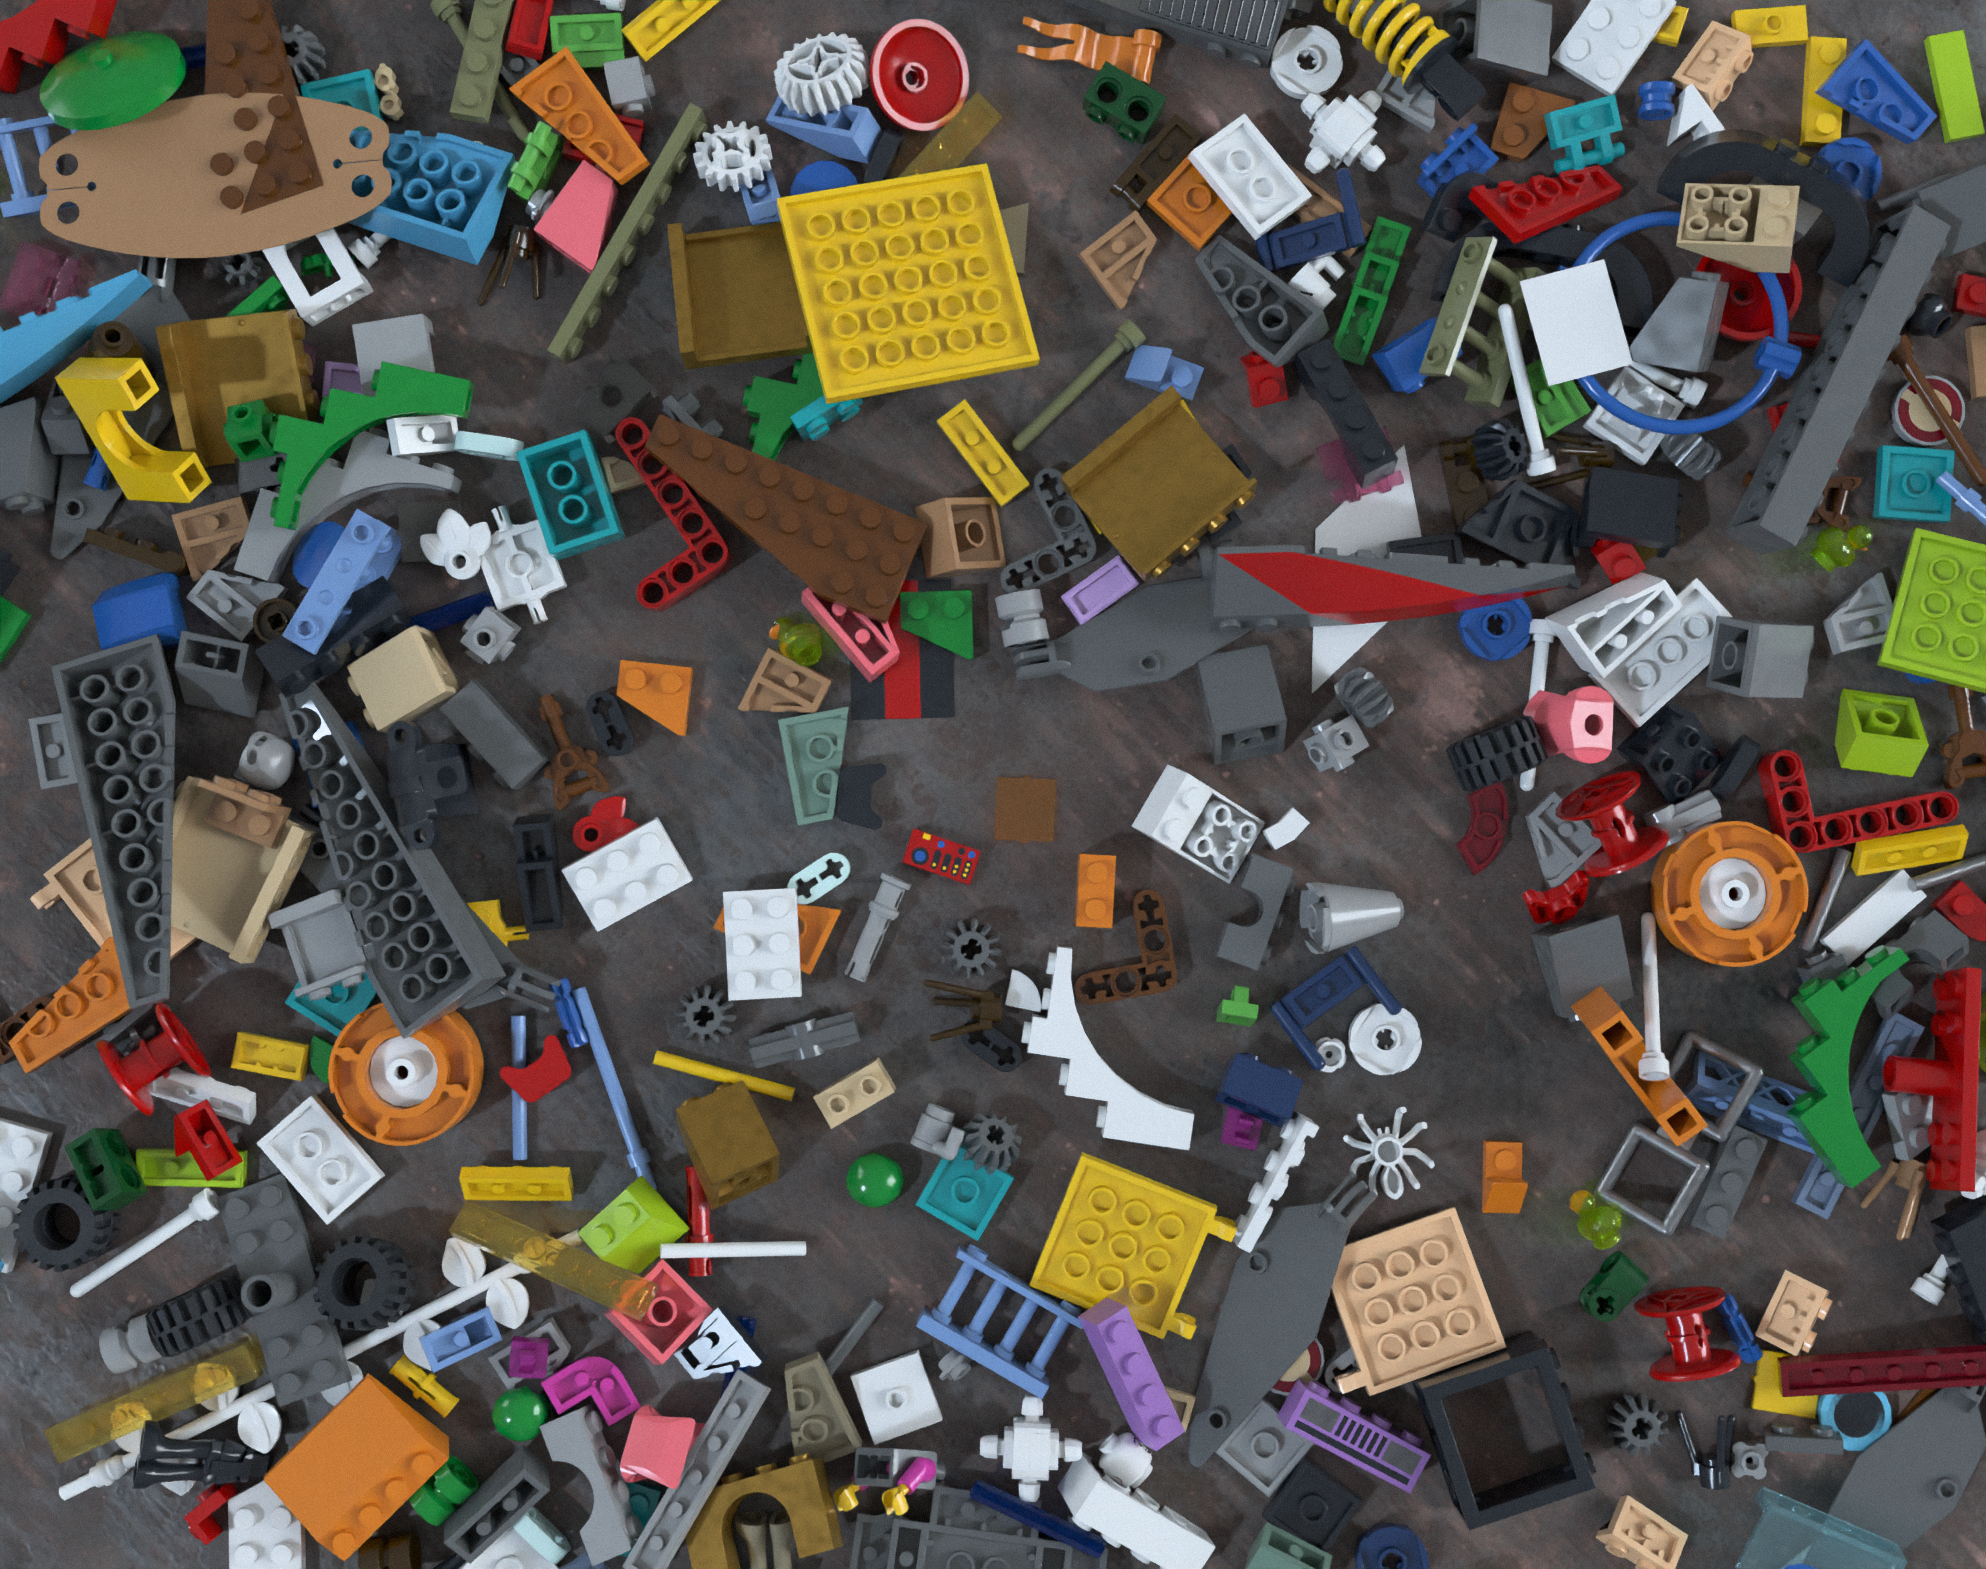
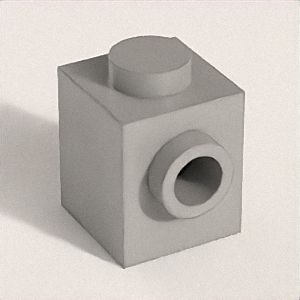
[603,56,656,118]

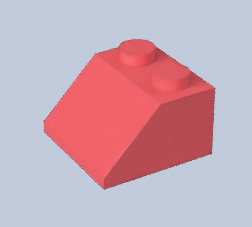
[604,1259,713,1365]

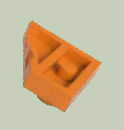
[616,660,693,737]

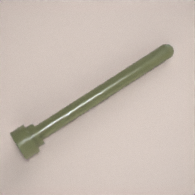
[430,0,531,147]
[1012,319,1146,451]

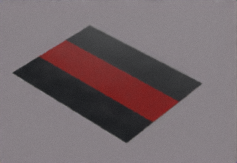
[850,579,955,720]

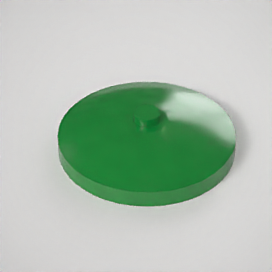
[40,31,186,131]

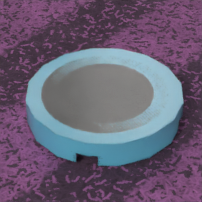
[1816,1392,1892,1451]

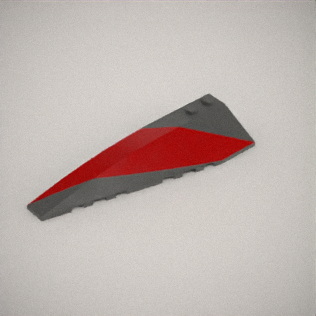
[1208,545,1575,633]

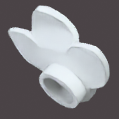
[420,509,491,580]

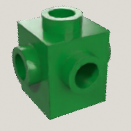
[223,399,278,463]

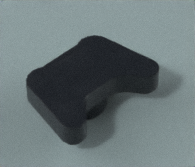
[836,763,887,830]

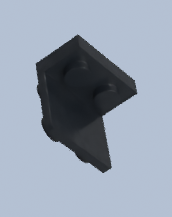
[1616,701,1723,804]

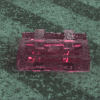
[0,241,81,316]
[1316,426,1404,504]

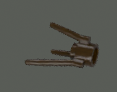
[477,225,542,306]
[1527,432,1614,489]
[923,979,1002,1042]

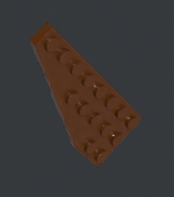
[204,0,323,215]
[645,414,928,624]

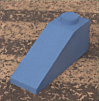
[766,95,883,164]

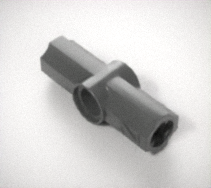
[748,1011,861,1069]

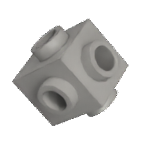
[460,606,521,664]
[1303,715,1370,772]

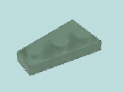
[778,707,849,826]

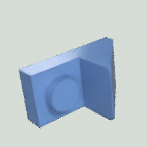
[740,168,781,225]
[1124,345,1204,404]
[419,1306,502,1373]

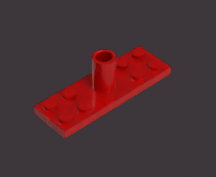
[1882,967,1982,1192]

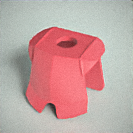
[1523,686,1614,764]
[620,1404,705,1489]

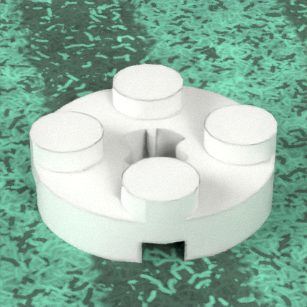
[1270,25,1343,100]
[1348,1003,1422,1075]

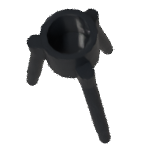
[1675,1410,1735,1490]

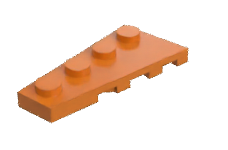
[509,46,651,185]
[8,937,132,1074]

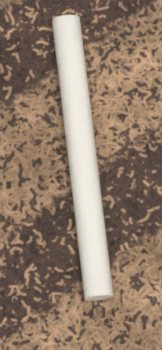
[660,1241,806,1258]

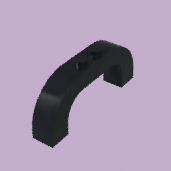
[1656,129,1870,288]
[1430,221,1653,337]

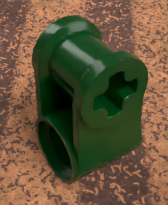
[1579,1251,1649,1322]

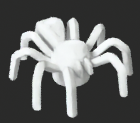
[1343,1107,1435,1199]

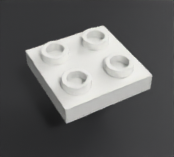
[1582,366,1685,466]

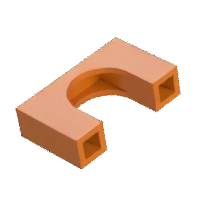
[1570,985,1708,1147]

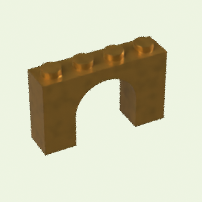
[685,1453,844,1569]

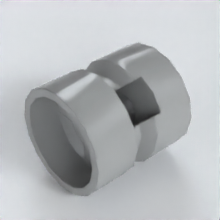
[995,589,1049,648]
[99,1313,162,1374]

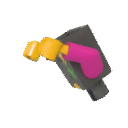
[833,1447,946,1516]

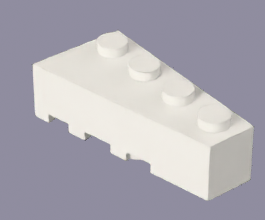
[1058,1452,1216,1569]

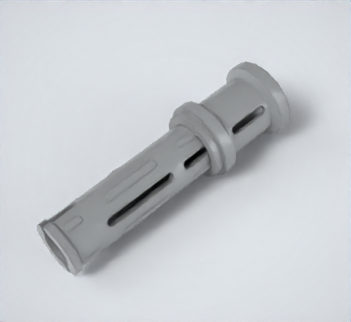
[844,872,911,982]

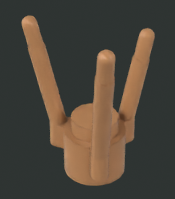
[1860,1159,1927,1240]

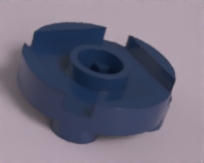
[1354,1523,1429,1569]

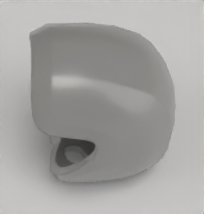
[234,731,295,790]

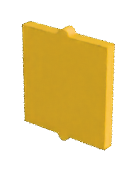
[1750,1348,1819,1419]

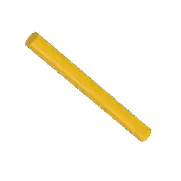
[653,1050,795,1102]

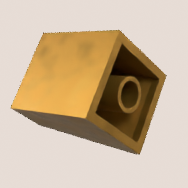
[676,1080,780,1210]

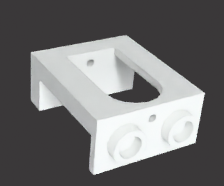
[262,228,374,327]

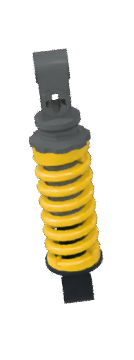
[1323,0,1486,121]

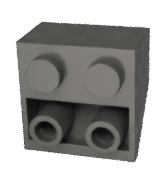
[175,631,265,718]

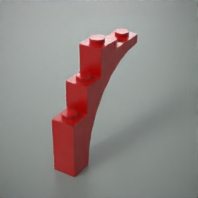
[0,0,117,95]

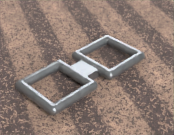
[1594,1030,1765,1237]

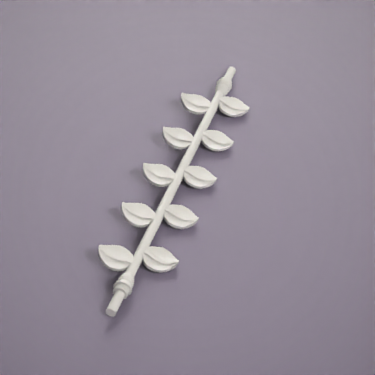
[59,1229,584,1501]

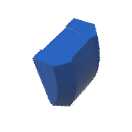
[92,572,190,651]

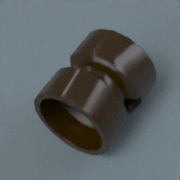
[252,598,300,643]
[358,1530,423,1569]

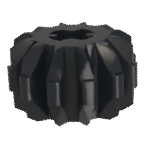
[1471,418,1528,481]

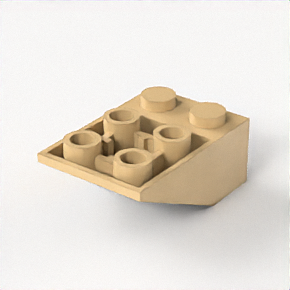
[1676,183,1800,273]

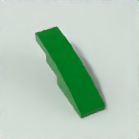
[1333,216,1412,366]

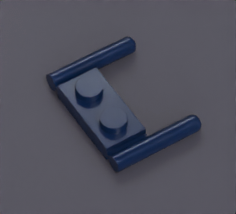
[1255,168,1366,273]
[1269,946,1402,1071]

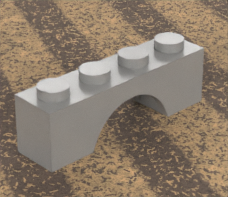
[539,1404,643,1566]

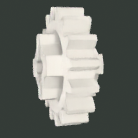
[693,121,773,192]

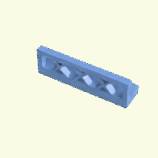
[1682,1050,1816,1154]

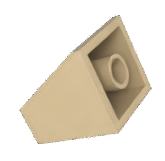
[347,625,461,733]

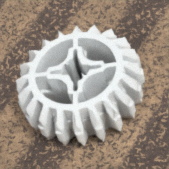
[774,32,870,117]

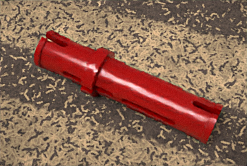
[685,1165,714,1277]

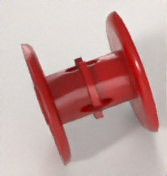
[1555,771,1670,877]
[96,1002,212,1116]
[1633,1286,1741,1382]

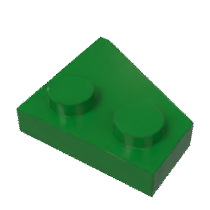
[900,590,974,660]

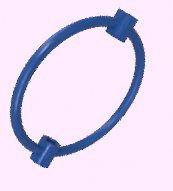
[1556,211,1802,435]

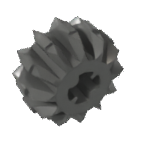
[281,24,326,86]
[1660,432,1724,480]
[1334,666,1394,729]
[941,918,1002,979]
[674,984,737,1046]
[960,1110,1022,1175]
[1605,1392,1670,1456]

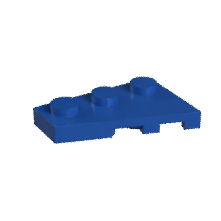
[1815,38,1937,144]

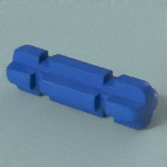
[548,978,589,1048]
[1715,1293,1763,1364]

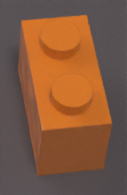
[1075,854,1116,928]

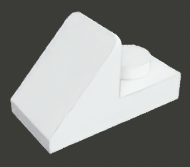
[1667,83,1725,147]
[386,415,458,457]

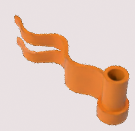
[1017,17,1162,86]

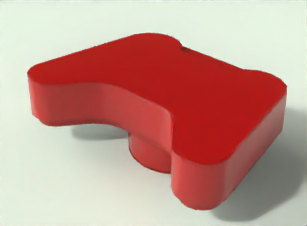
[1522,870,1590,924]
[500,1035,572,1103]

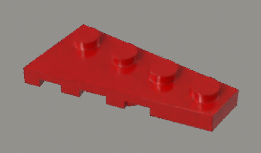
[1468,165,1623,244]

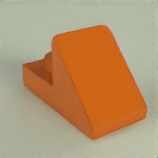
[1482,1140,1528,1214]

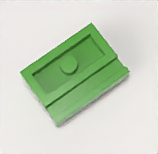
[550,12,625,71]
[1509,358,1591,439]

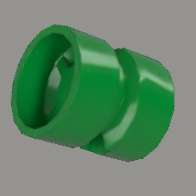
[409,1454,479,1526]

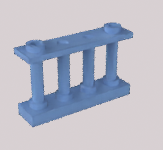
[0,116,96,218]
[282,509,411,655]
[916,1244,1083,1399]

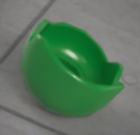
[845,1153,904,1208]
[492,1385,552,1442]

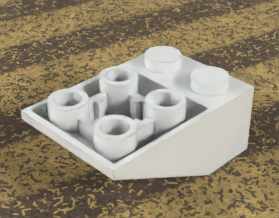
[1132,764,1265,884]

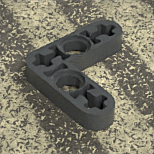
[1000,468,1097,594]

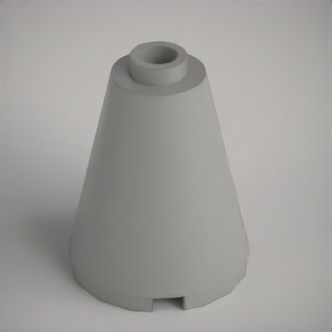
[1299,882,1404,954]

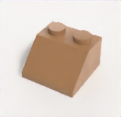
[915,497,1006,578]

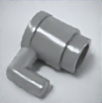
[910,1103,965,1160]

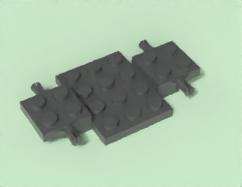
[850,1486,1108,1569]

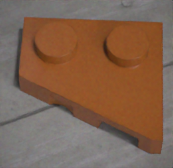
[1489,82,1575,163]

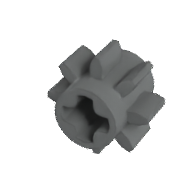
[217,251,267,289]

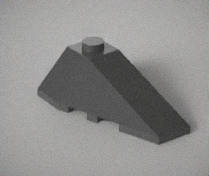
[1195,234,1329,368]

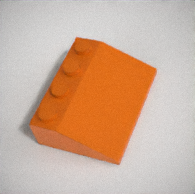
[263,1373,449,1562]

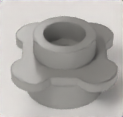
[526,189,556,225]
[938,1349,973,1381]
[1730,1441,1768,1480]

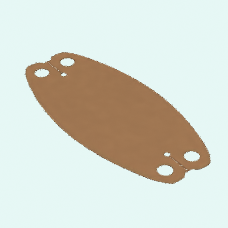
[39,93,392,258]

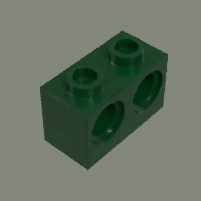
[1082,61,1167,145]
[65,1128,148,1211]

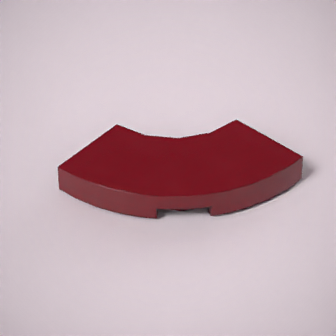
[1454,782,1509,875]

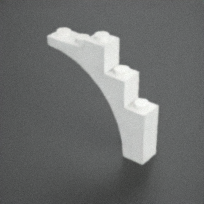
[1021,945,1194,1150]

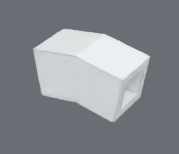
[1262,808,1310,850]

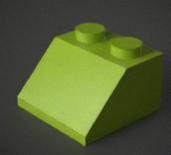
[1835,689,1929,777]
[578,1175,690,1274]

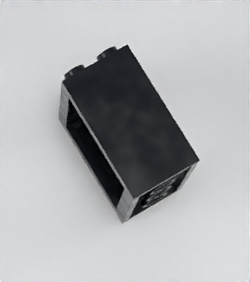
[1412,1331,1596,1530]

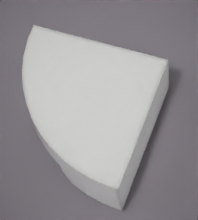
[1005,969,1041,1012]

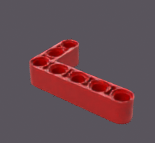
[616,418,732,612]
[1758,750,1959,853]

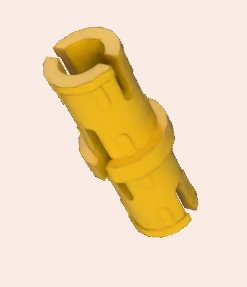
[389,1354,460,1418]

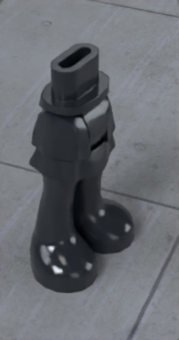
[132,1420,270,1489]

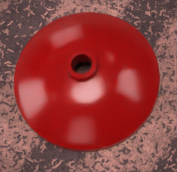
[869,19,969,131]
[1695,256,1802,342]

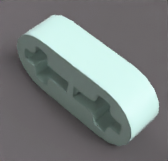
[454,431,524,461]
[788,853,850,904]
[512,1506,571,1564]

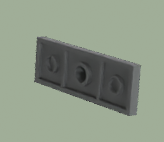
[216,1173,352,1407]

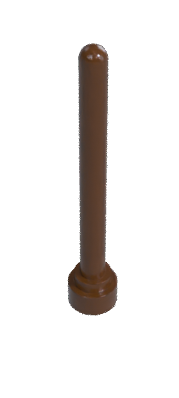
[1886,333,1986,487]

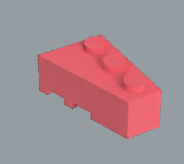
[801,587,900,683]

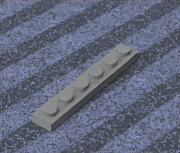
[622,1369,771,1569]

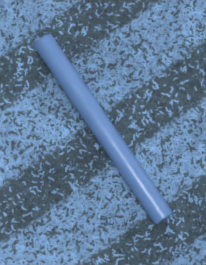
[511,1015,527,1160]

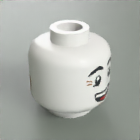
[1099,1432,1153,1488]

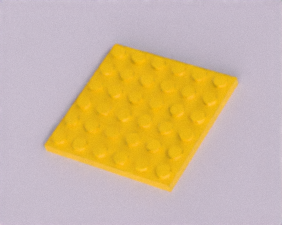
[776,163,1040,404]

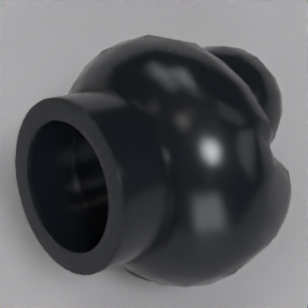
[1905,293,1954,339]

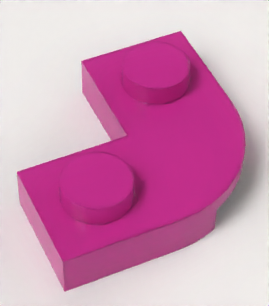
[541,1356,641,1426]

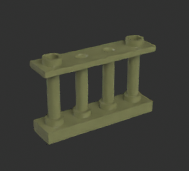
[1419,237,1546,408]

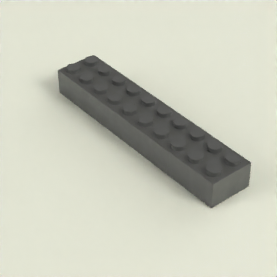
[1724,205,1951,555]

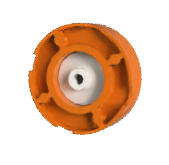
[1650,821,1809,967]
[328,1003,484,1146]

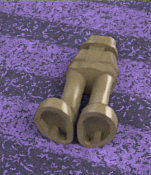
[735,1509,794,1569]

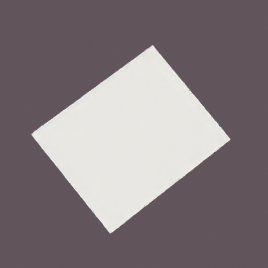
[1520,259,1633,386]

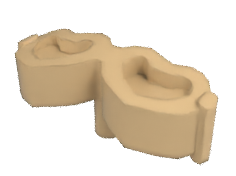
[374,63,404,121]

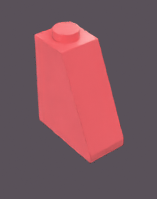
[534,160,619,274]

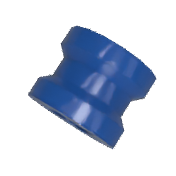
[1638,81,1675,121]

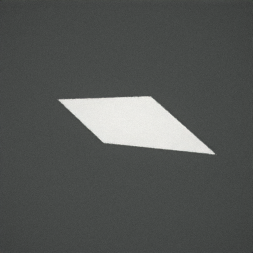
[1312,445,1422,693]

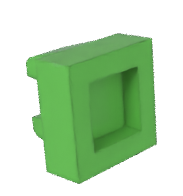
[1216,985,1259,1027]

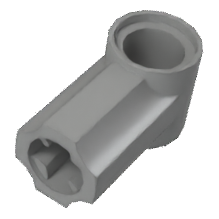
[1642,790,1722,847]

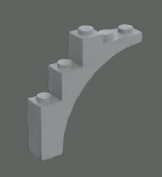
[233,427,463,584]

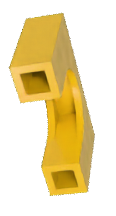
[55,357,212,503]

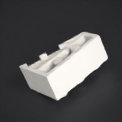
[1545,572,1683,679]

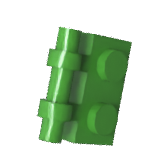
[507,121,564,206]

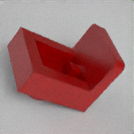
[1240,350,1288,408]
[1589,539,1646,585]
[183,1482,239,1545]

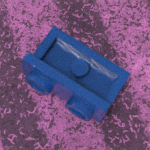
[1416,122,1499,199]

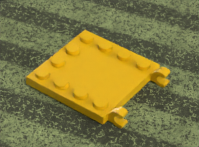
[1029,1152,1237,1339]

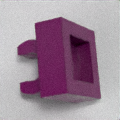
[1219,1106,1263,1151]
[509,1336,550,1379]

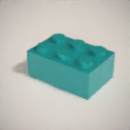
[516,429,625,560]

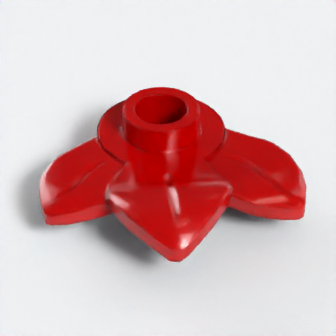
[572,796,640,852]

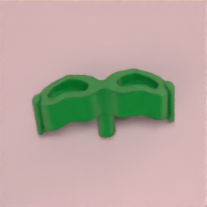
[300,253,356,278]

